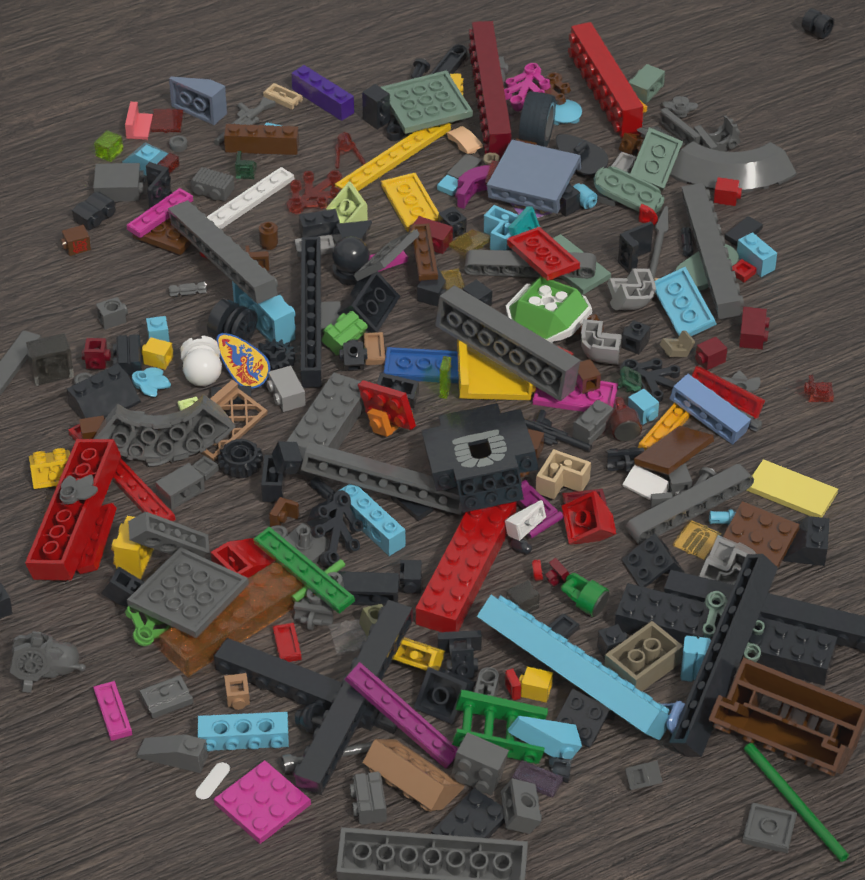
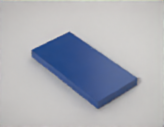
[384,347,459,383]

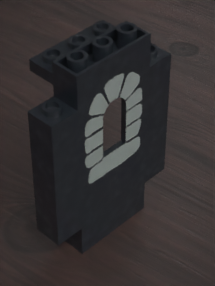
[421,403,538,513]

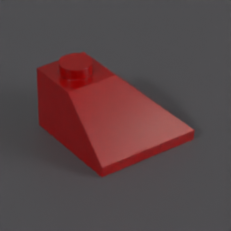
[562,491,616,545]

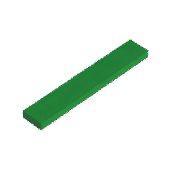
[253,527,355,614]

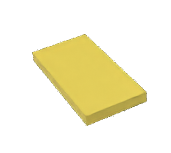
[746,459,838,517]

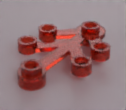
[287,170,342,214]

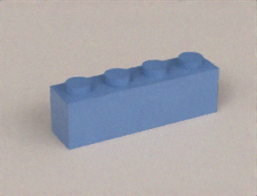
[670,374,751,445]

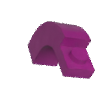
[455,165,497,209]

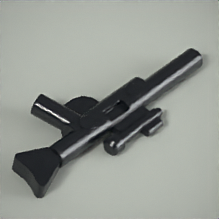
[524,409,592,452]

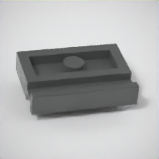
[140,675,193,719]

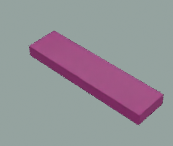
[127,188,193,238]

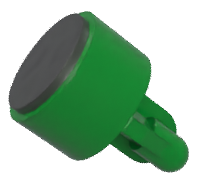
[561,573,610,617]

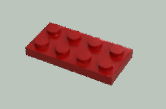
[507,227,580,281]

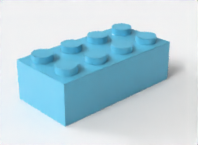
[232,281,296,344]

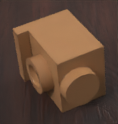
[224,673,250,710]

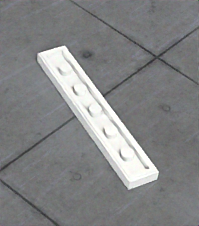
[207,167,294,229]

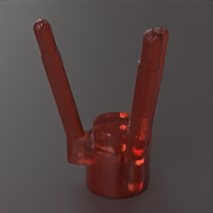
[335,132,366,169]

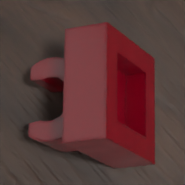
[545,558,569,587]

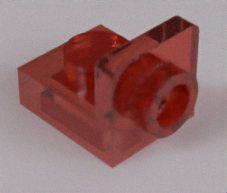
[804,375,834,402]

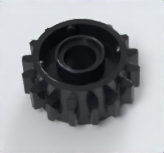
[218,439,263,478]

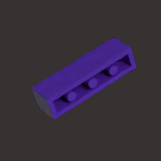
[291,65,354,121]

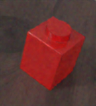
[714,177,742,206]

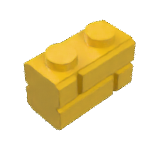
[393,637,445,671]

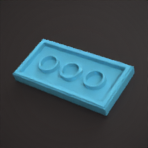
[654,267,717,336]

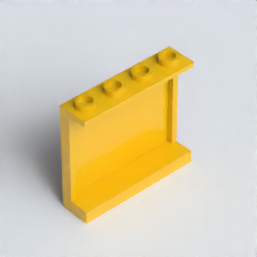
[457,339,536,400]

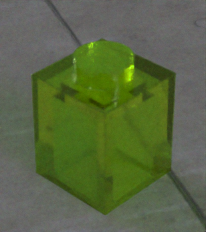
[94,130,123,162]

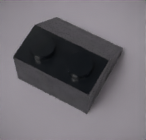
[783,516,830,566]
[414,666,476,725]

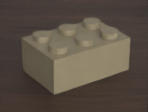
[605,621,683,691]

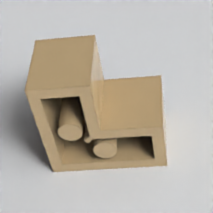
[536,449,591,499]

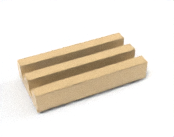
[263,83,303,109]

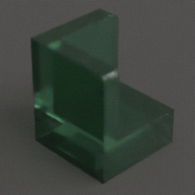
[235,151,257,179]

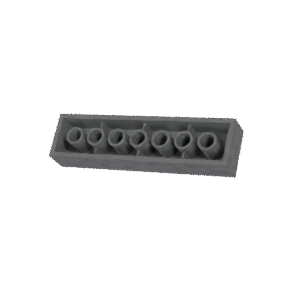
[436,285,580,401]
[336,827,528,880]

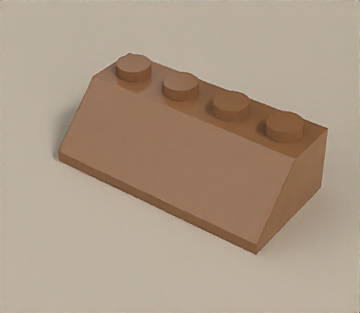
[363,739,464,812]

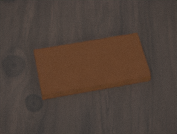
[634,426,714,475]

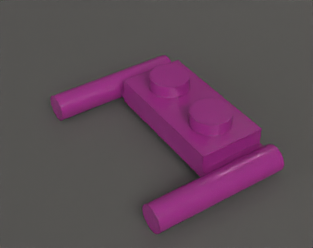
[517,480,564,539]

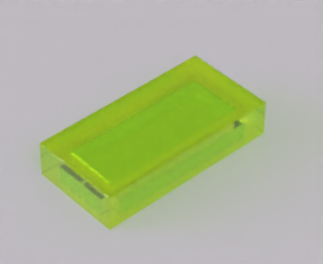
[440,356,451,399]

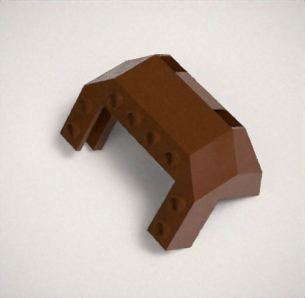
[709,657,865,776]

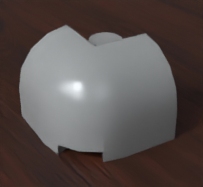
[607,269,656,310]
[581,319,622,365]
[699,535,756,585]

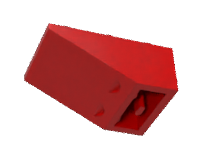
[211,538,282,589]

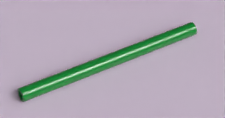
[744,743,849,862]

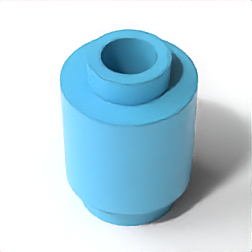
[573,183,597,209]

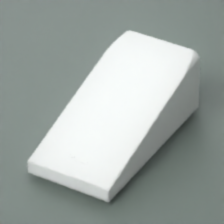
[505,500,546,541]

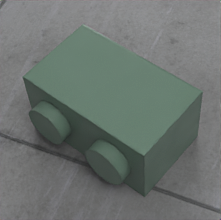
[629,64,665,104]

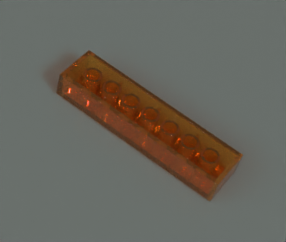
[159,561,315,677]

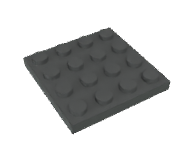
[127,547,249,638]

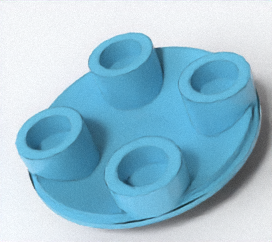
[554,100,582,125]

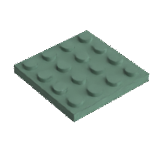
[381,70,473,134]

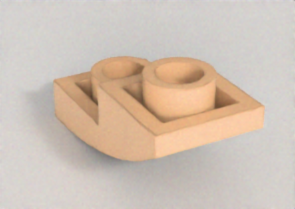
[447,126,483,154]

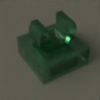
[617,366,642,392]

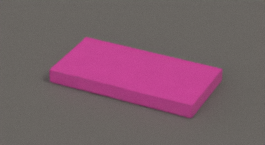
[533,381,618,412]

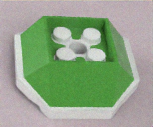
[506,276,592,344]

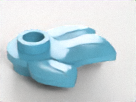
[131,367,171,397]

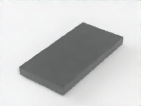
[354,229,420,281]

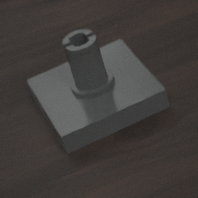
[284,523,330,564]

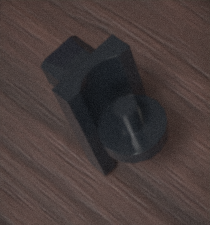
[607,447,644,473]

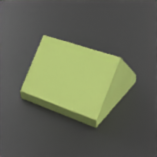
[326,181,368,223]

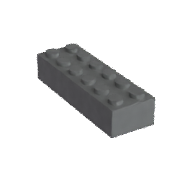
[286,373,365,479]

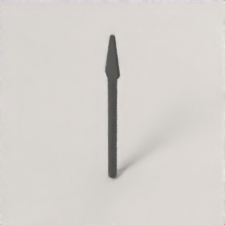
[649,206,668,280]

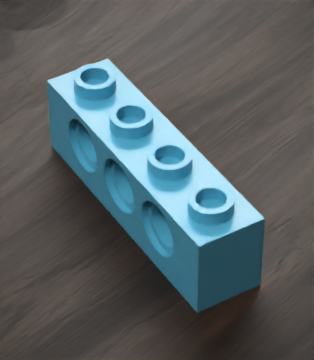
[340,484,406,556]
[198,712,289,751]

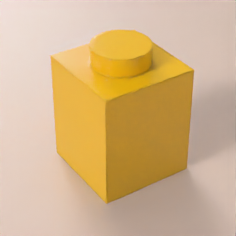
[141,337,173,370]
[519,667,553,703]

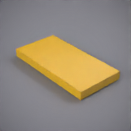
[381,173,439,232]

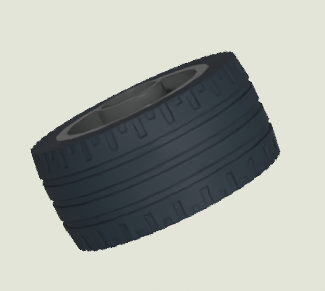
[519,92,556,147]

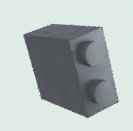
[94,163,144,202]

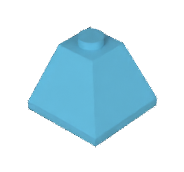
[122,142,174,176]

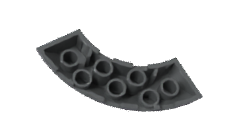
[669,142,797,192]
[93,394,235,463]

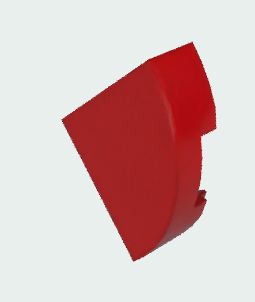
[639,204,658,226]

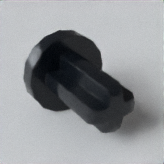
[411,58,431,79]

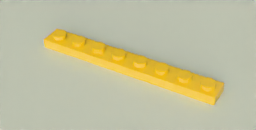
[335,123,451,192]

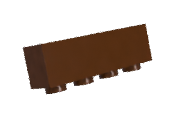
[224,124,299,155]

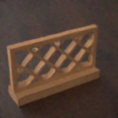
[200,380,268,461]

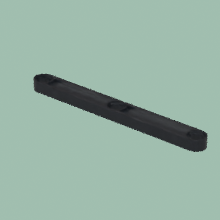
[386,44,467,141]

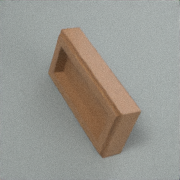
[364,332,385,365]

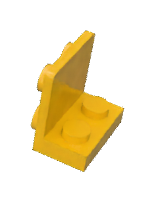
[29,448,70,489]

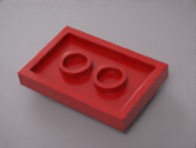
[358,380,416,430]

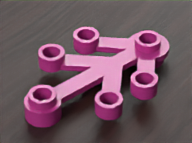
[504,63,551,111]

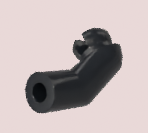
[511,538,532,555]

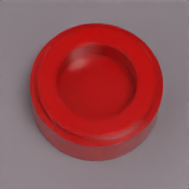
[532,559,543,581]

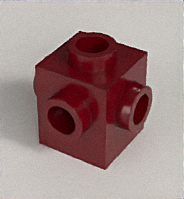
[82,338,111,369]

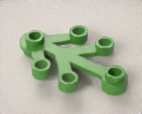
[125,606,178,646]

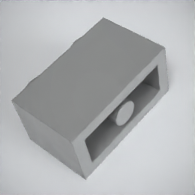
[267,366,306,412]

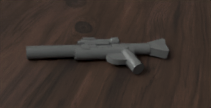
[214,97,275,145]

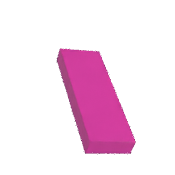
[93,681,132,741]

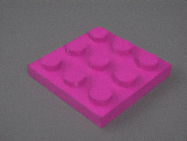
[214,760,311,844]

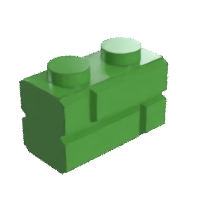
[322,311,368,355]

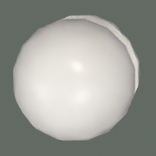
[180,336,222,387]

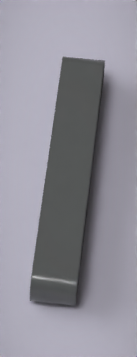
[464,250,597,278]
[625,464,754,545]

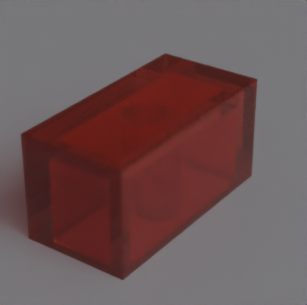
[157,153,179,174]

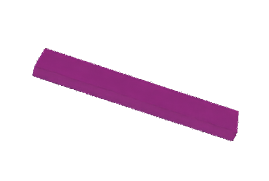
[344,662,458,769]

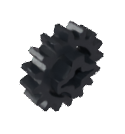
[256,339,295,371]

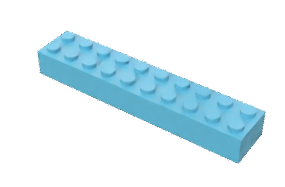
[477,595,670,740]

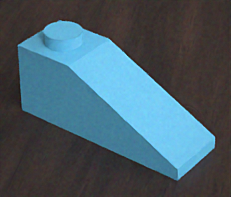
[508,716,582,759]

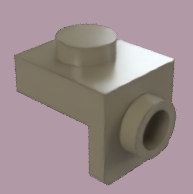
[660,331,695,357]

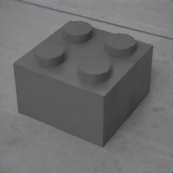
[451,732,509,796]

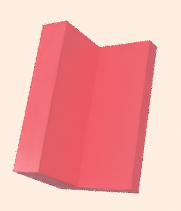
[125,102,153,140]

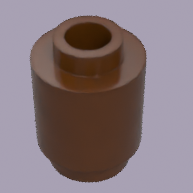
[259,222,278,250]

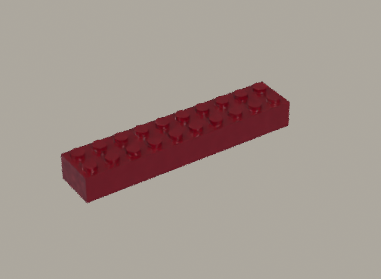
[469,21,511,162]

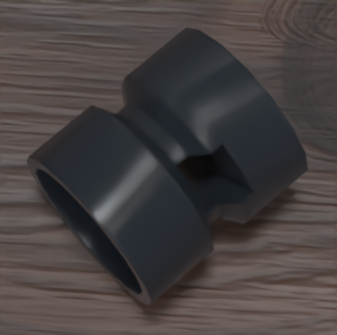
[802,8,834,38]

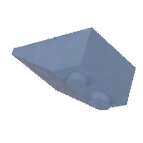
[169,77,227,125]

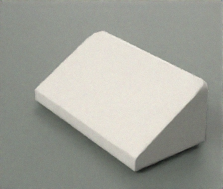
[623,465,669,500]

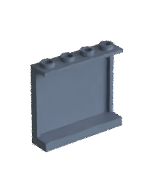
[487,140,581,214]

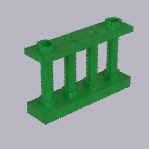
[452,689,548,764]

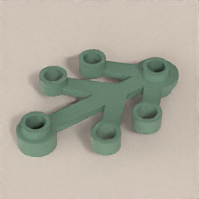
[702,591,765,662]

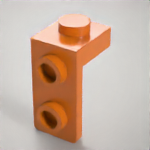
[367,408,413,437]

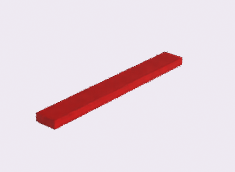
[68,424,176,521]

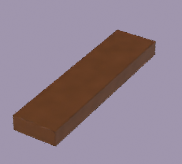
[411,223,438,281]

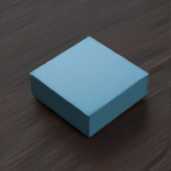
[437,175,458,196]

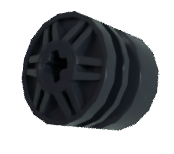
[207,298,258,342]

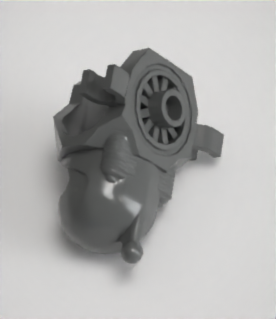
[9,631,86,693]

